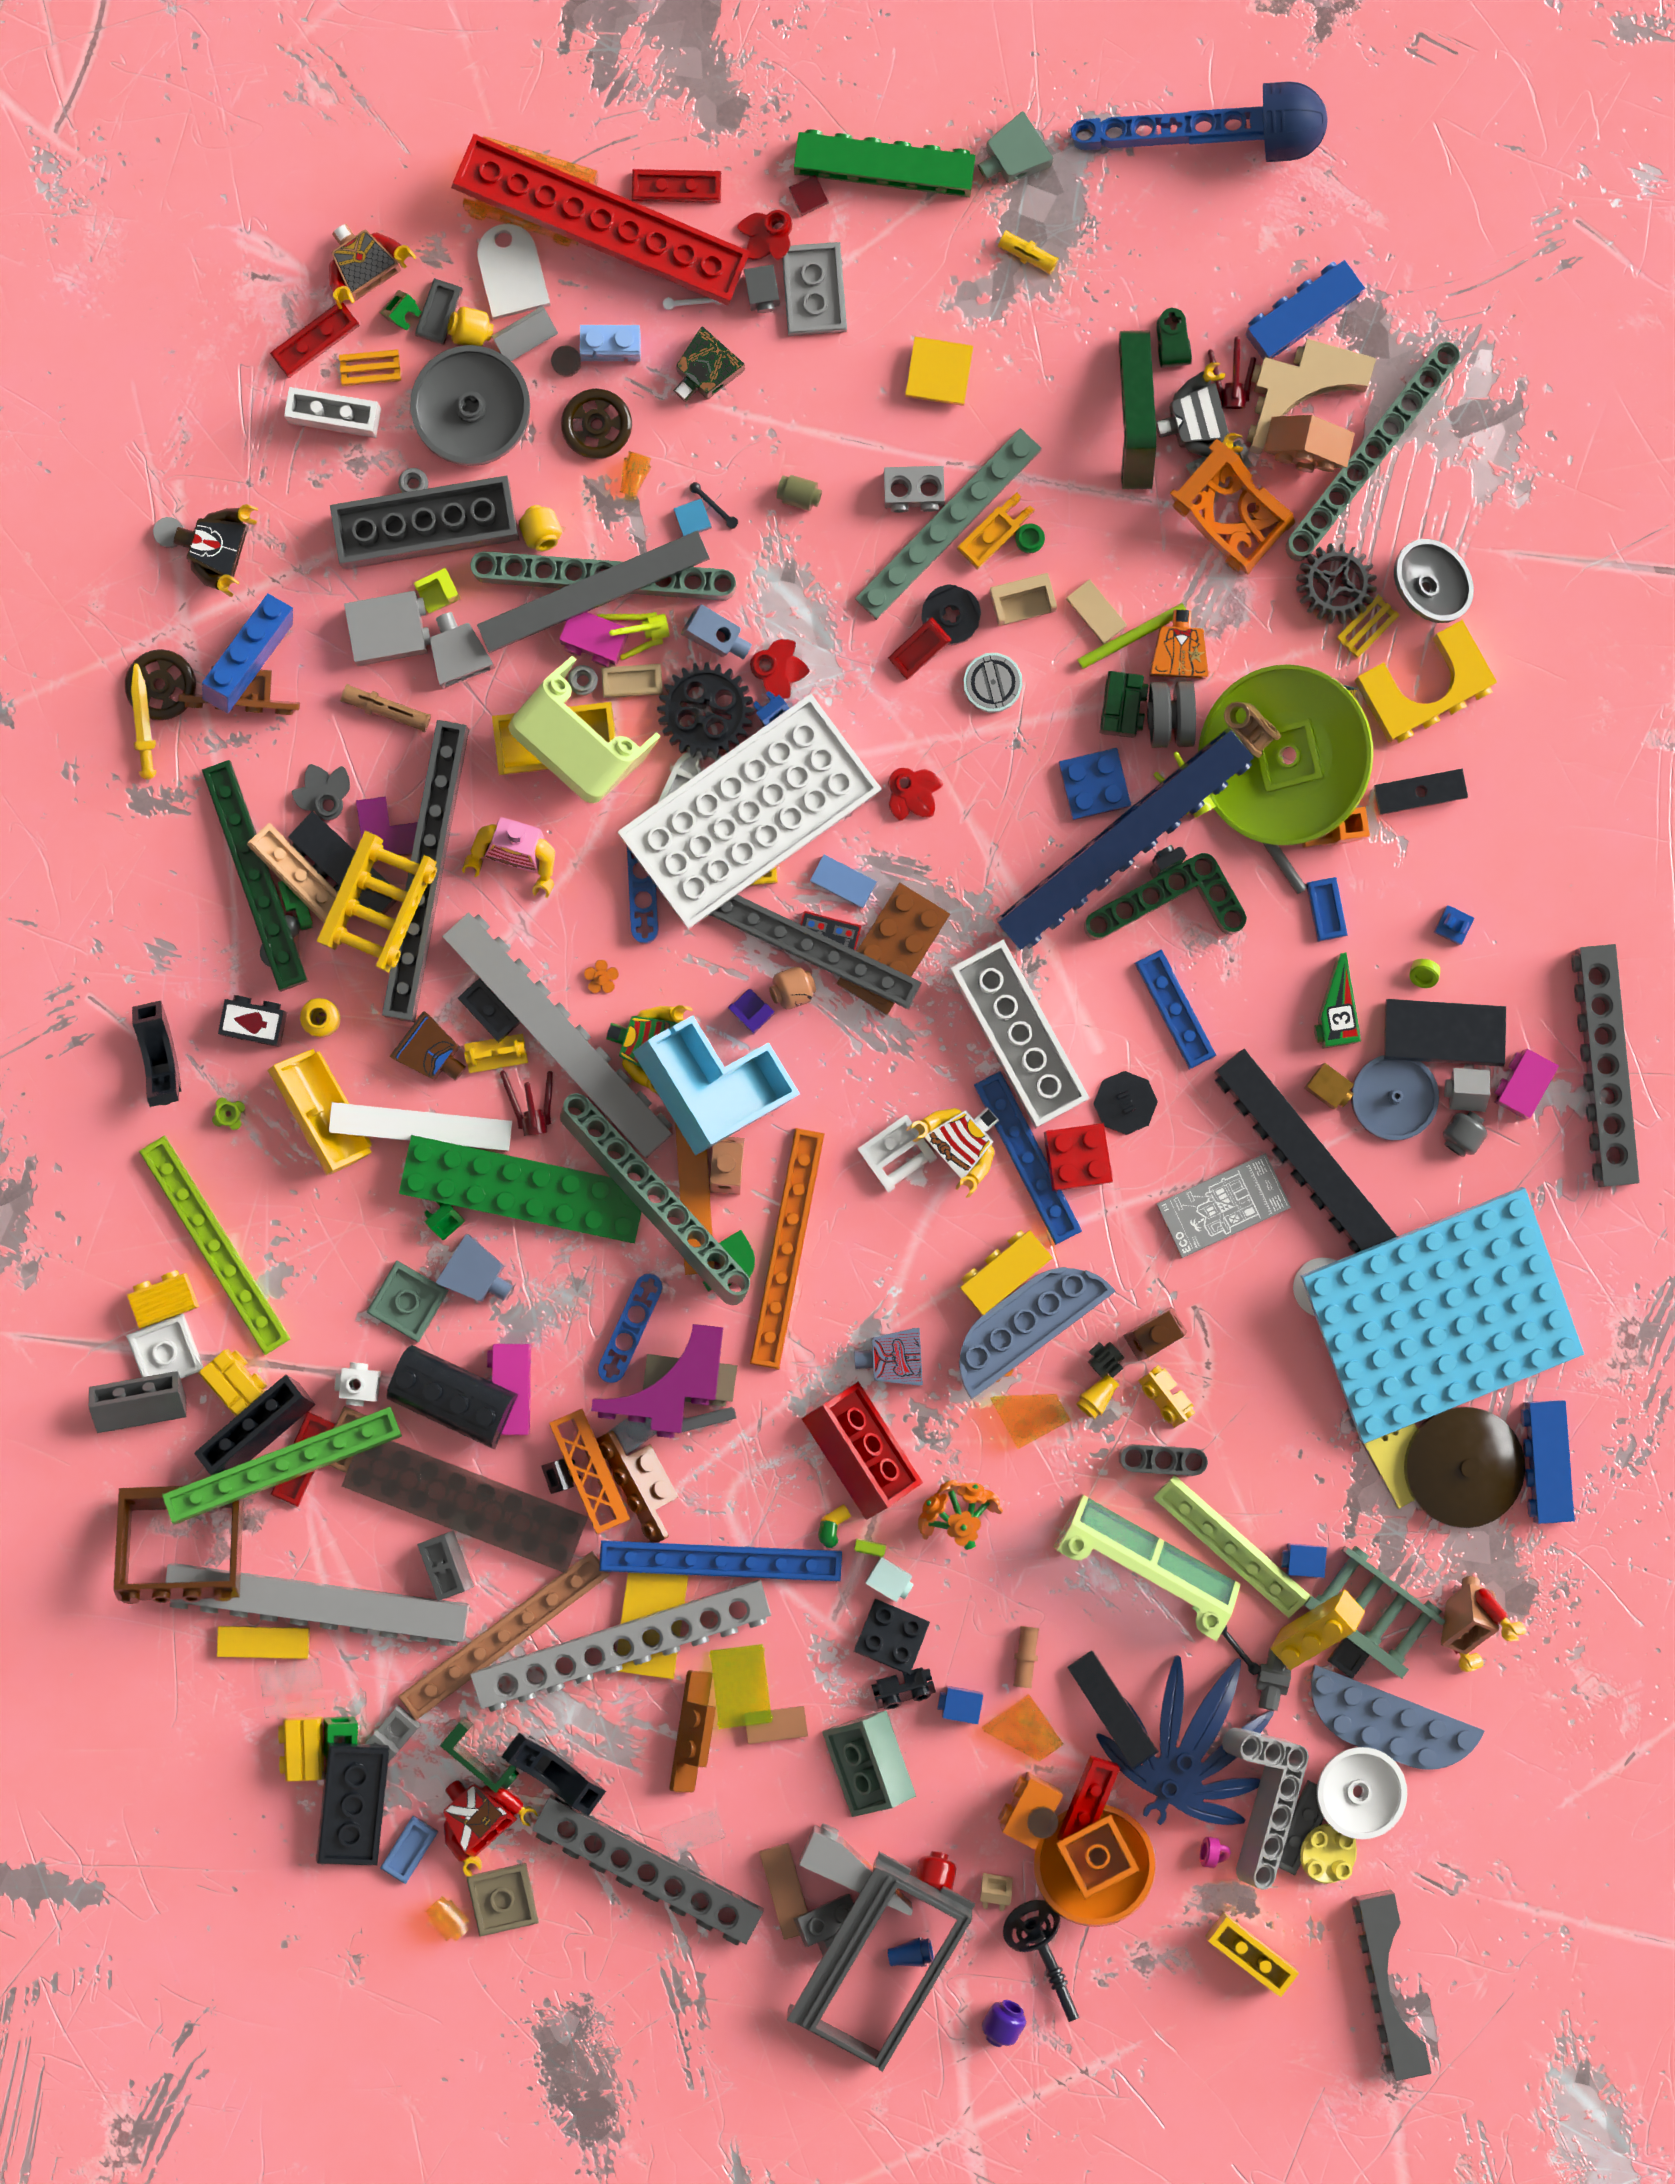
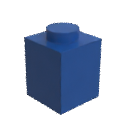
[1281,1543,1327,1578]
[937,1685,984,1724]

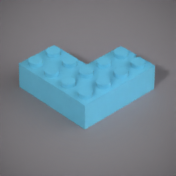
[633,1016,800,1156]

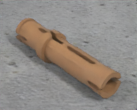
[340,684,431,733]

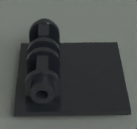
[854,1599,930,1675]

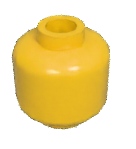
[447,307,493,346]
[519,505,562,552]
[300,998,341,1038]

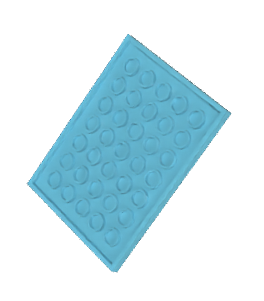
[1300,1187,1584,1444]

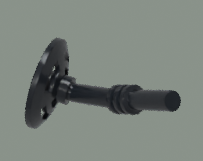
[1003,1900,1080,2022]

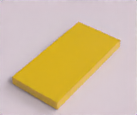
[617,1572,689,1679]

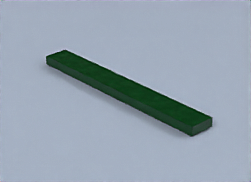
[202,759,309,992]

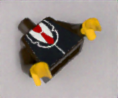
[173,504,258,597]

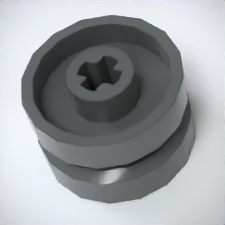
[1147,681,1196,748]

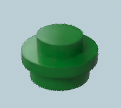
[1015,523,1045,554]

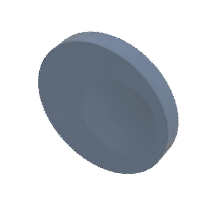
[1351,1055,1439,1141]

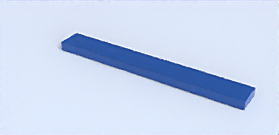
[599,1540,842,1582]

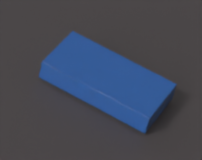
[1306,877,1348,942]

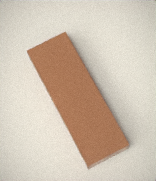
[759,1843,808,1940]

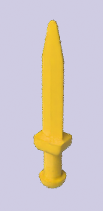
[131,664,156,780]

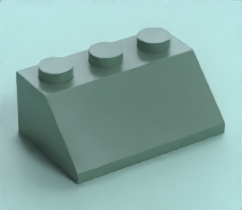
[822,1710,916,1817]

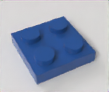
[1059,748,1131,820]

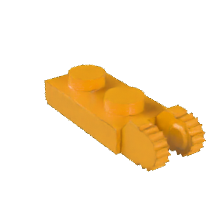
[957,492,1035,570]

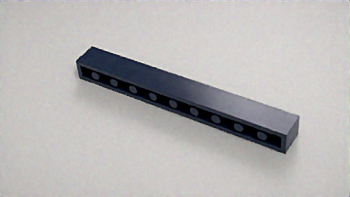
[996,727,1254,950]

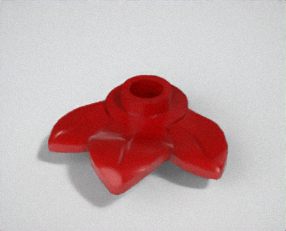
[737,210,793,261]
[750,639,810,699]
[888,767,943,821]

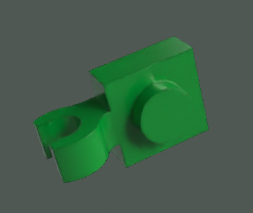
[278,881,313,931]

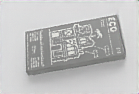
[1157,1153,1291,1258]

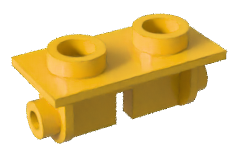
[464,1033,528,1074]
[1138,1365,1195,1428]

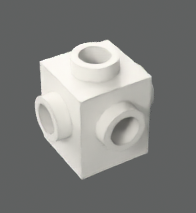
[335,1362,381,1406]

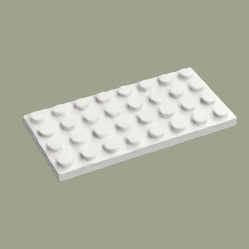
[618,693,882,930]

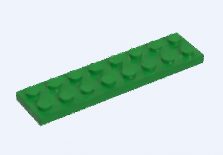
[399,1135,642,1244]

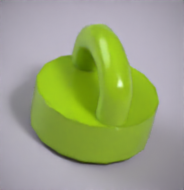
[1409,958,1440,988]

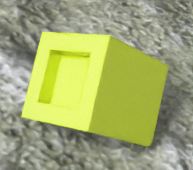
[413,568,461,614]

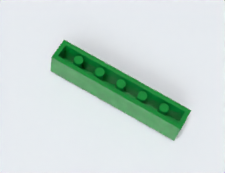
[794,129,976,197]

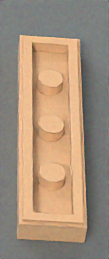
[247,822,338,923]

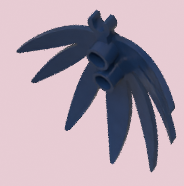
[1096,1655,1274,1825]

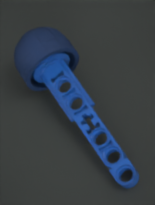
[1071,81,1328,162]

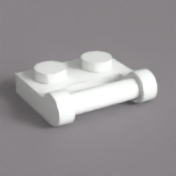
[858,1114,937,1193]

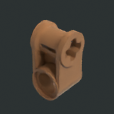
[1224,702,1281,758]

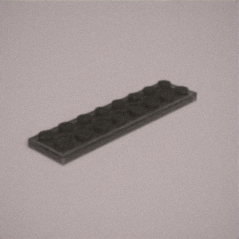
[341,1440,589,1574]

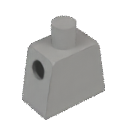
[430,612,495,689]

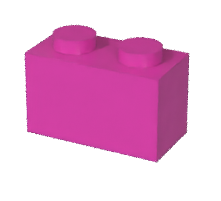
[559,612,629,667]
[1494,1048,1559,1120]

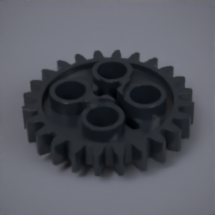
[657,662,755,760]

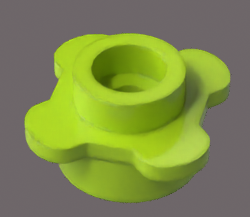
[212,1097,245,1130]

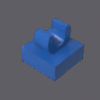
[753,691,789,727]
[1433,905,1475,945]

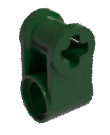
[1156,308,1192,368]

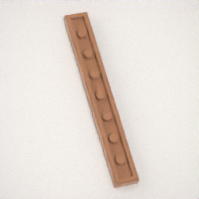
[398,1551,610,1721]

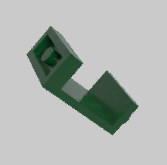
[440,1716,519,1793]

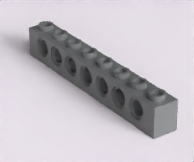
[1571,944,1640,1187]
[532,1794,764,1945]

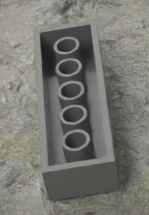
[330,475,519,570]

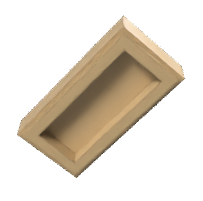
[1066,579,1127,645]
[601,664,663,698]

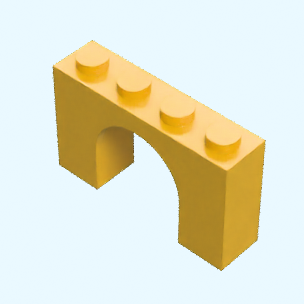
[1354,619,1497,743]

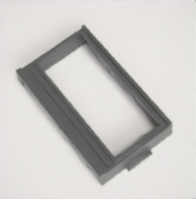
[787,1851,975,2072]

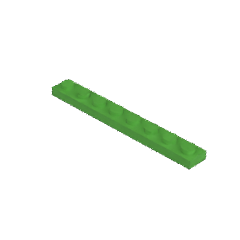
[162,1407,402,1525]

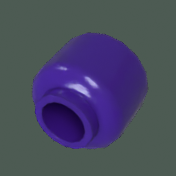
[982,2000,1026,2047]

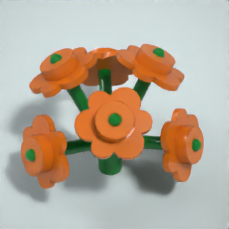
[918,1480,1003,1550]

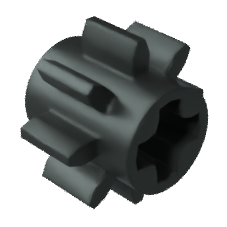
[1088,1342,1125,1378]

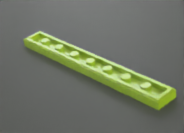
[139,1135,291,1355]

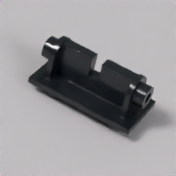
[871,1667,936,1710]

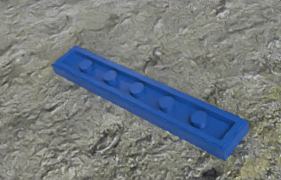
[974,1071,1082,1245]

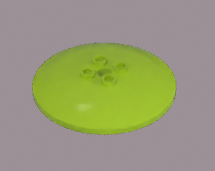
[1198,664,1373,846]

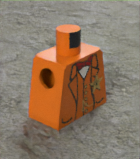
[1149,610,1209,679]

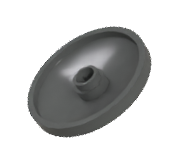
[410,345,531,466]

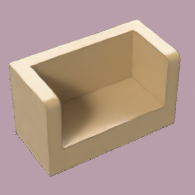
[989,573,1057,627]

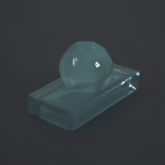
[607,1417,657,1455]

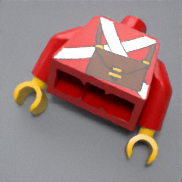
[443,1780,538,1876]

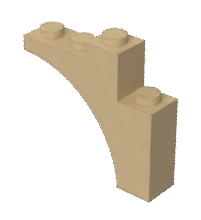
[1246,338,1376,455]

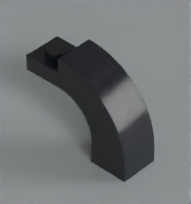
[132,1000,182,1107]
[501,1732,606,1816]

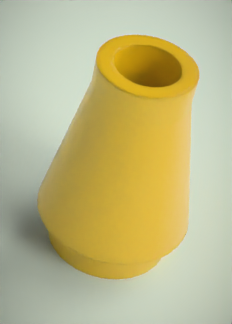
[1076,1374,1119,1419]

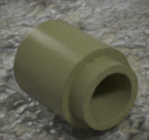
[776,475,822,511]

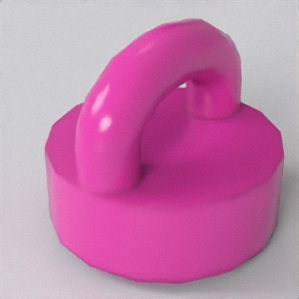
[1200,1837,1231,1868]

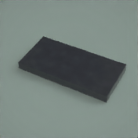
[1384,999,1506,1067]
[316,1743,390,1866]

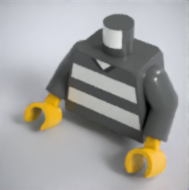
[1156,362,1243,458]

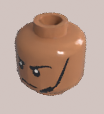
[769,967,816,1010]

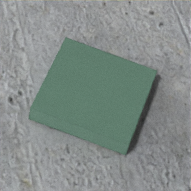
[366,1260,449,1343]

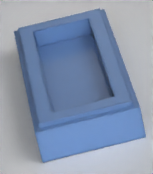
[810,854,877,909]
[380,1815,439,1884]

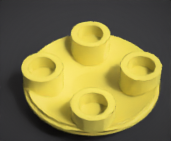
[1300,1824,1357,1884]

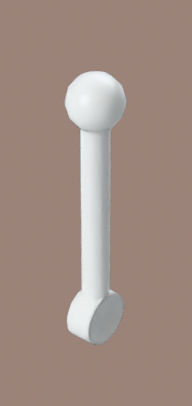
[663,297,722,310]

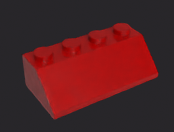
[801,1381,923,1520]

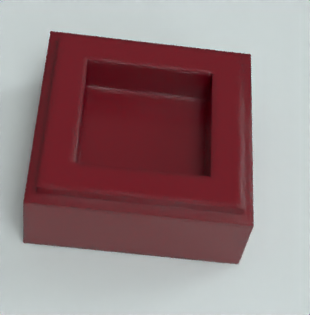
[789,175,828,216]

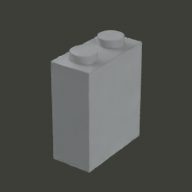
[344,591,431,666]

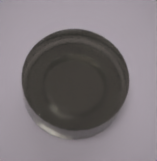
[551,346,581,377]
[1027,1806,1058,1838]

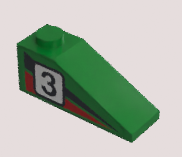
[1314,952,1361,1049]

